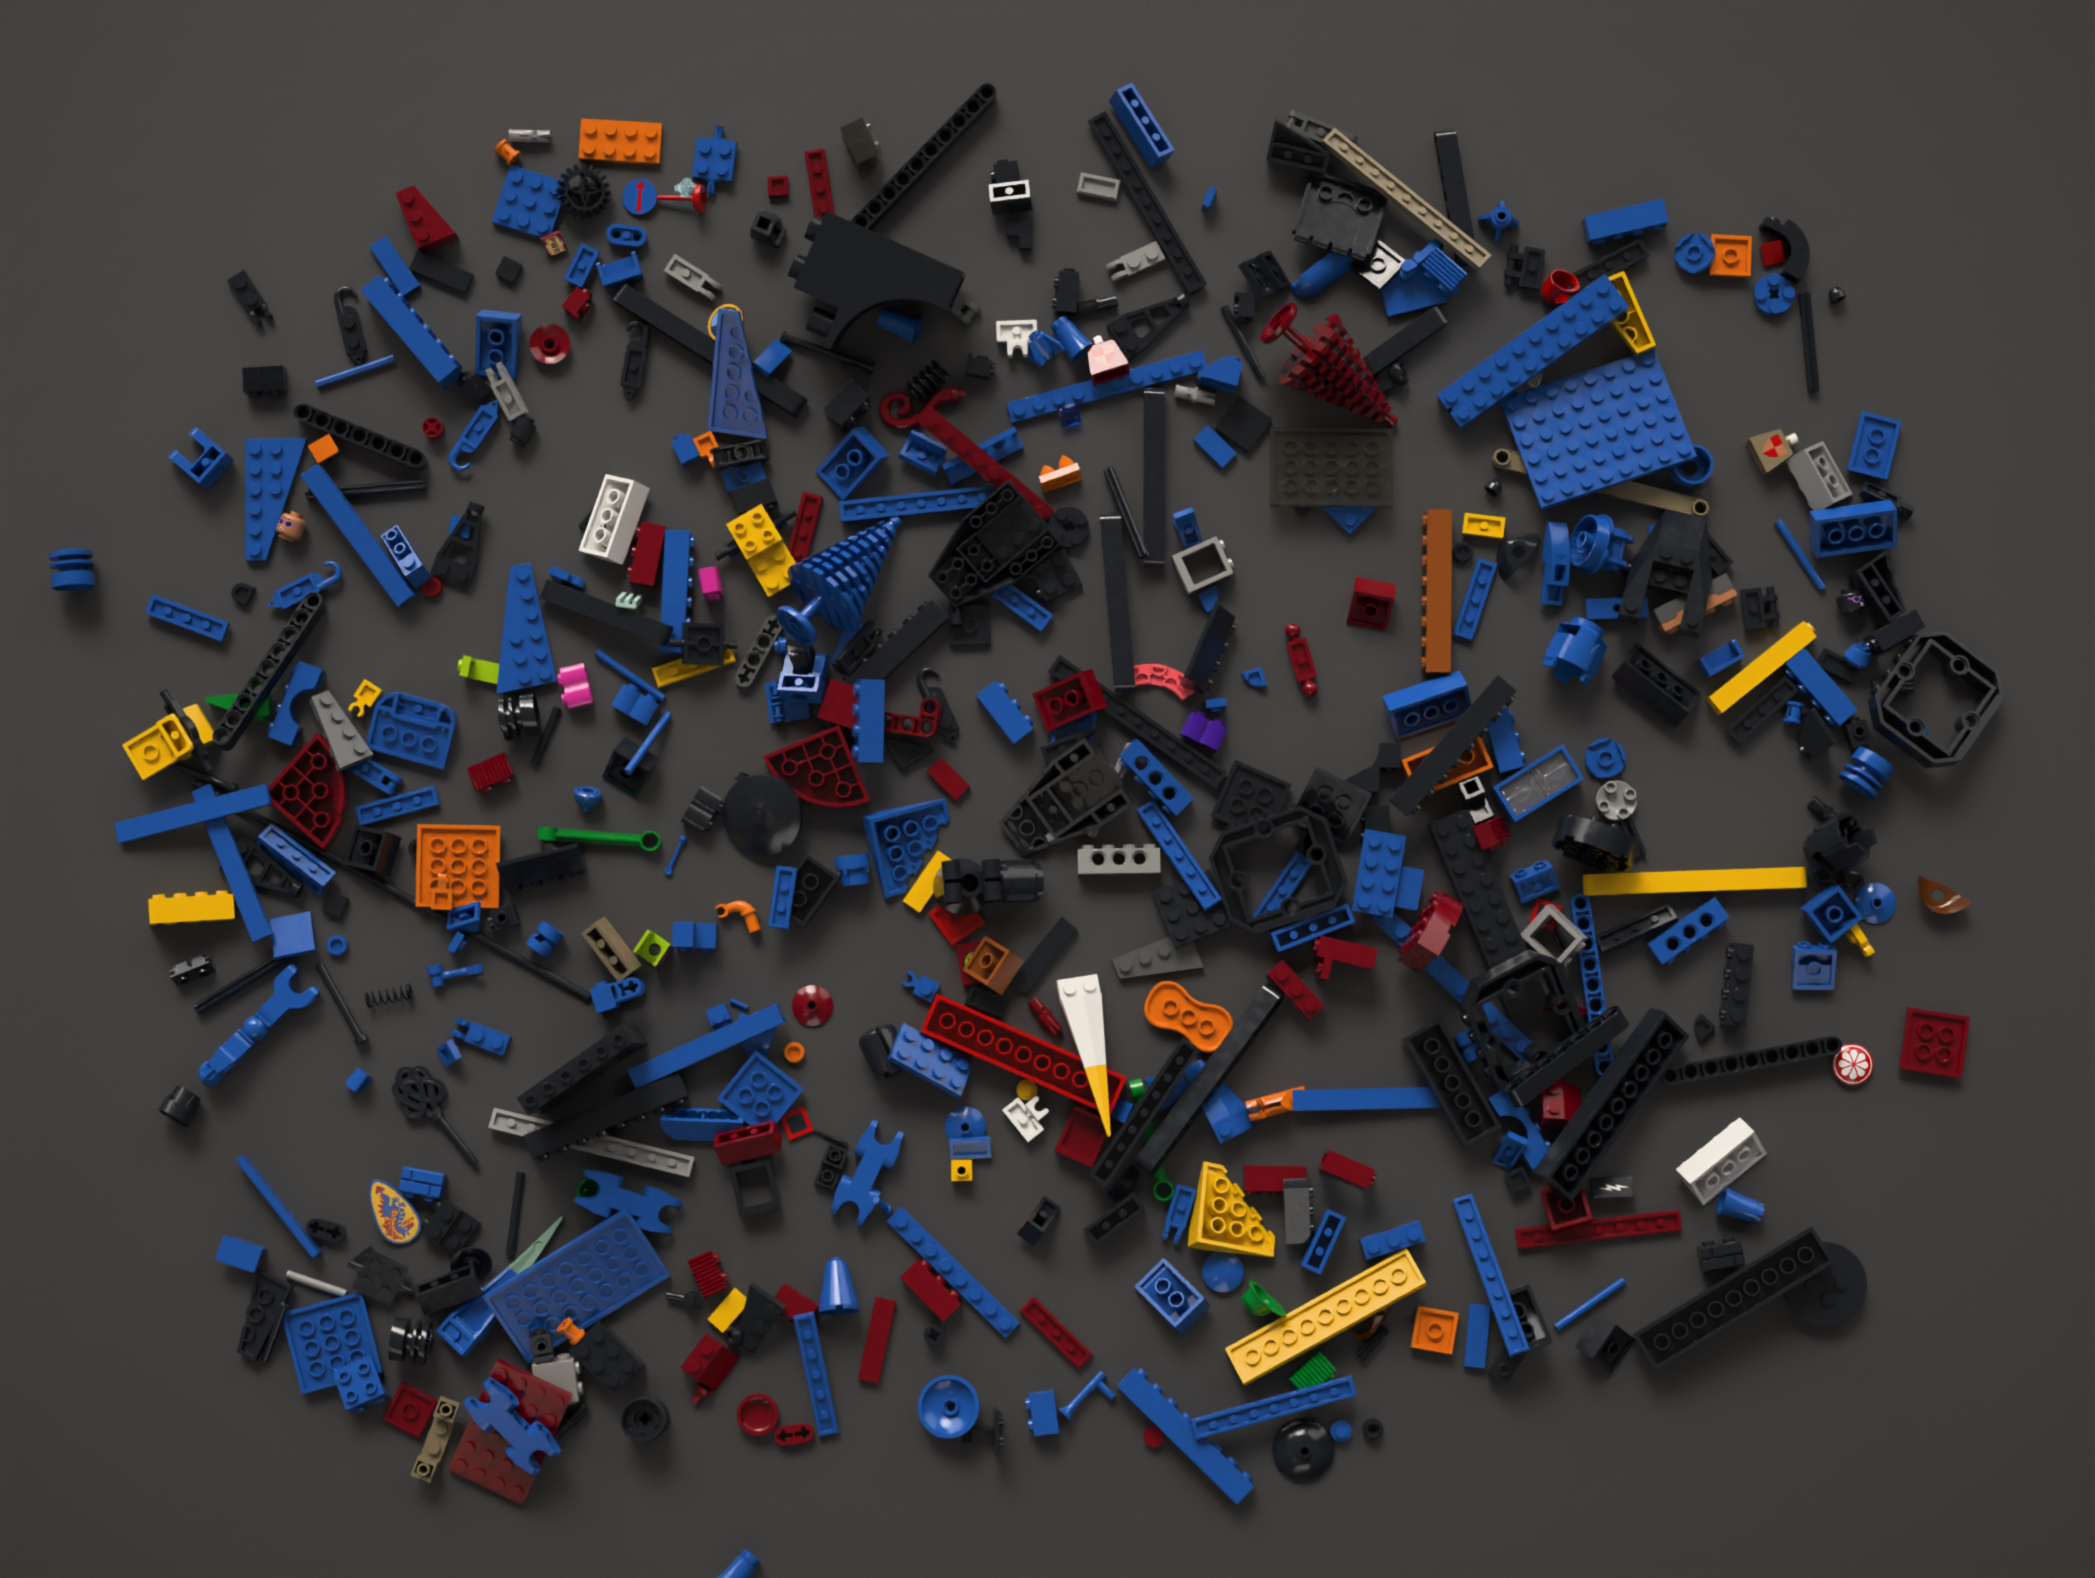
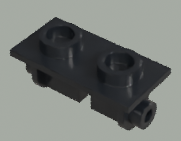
[170,954,216,986]

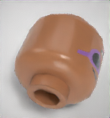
[276,511,307,543]

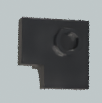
[750,209,786,249]

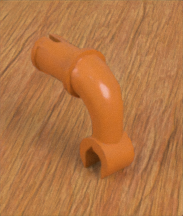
[715,901,761,933]

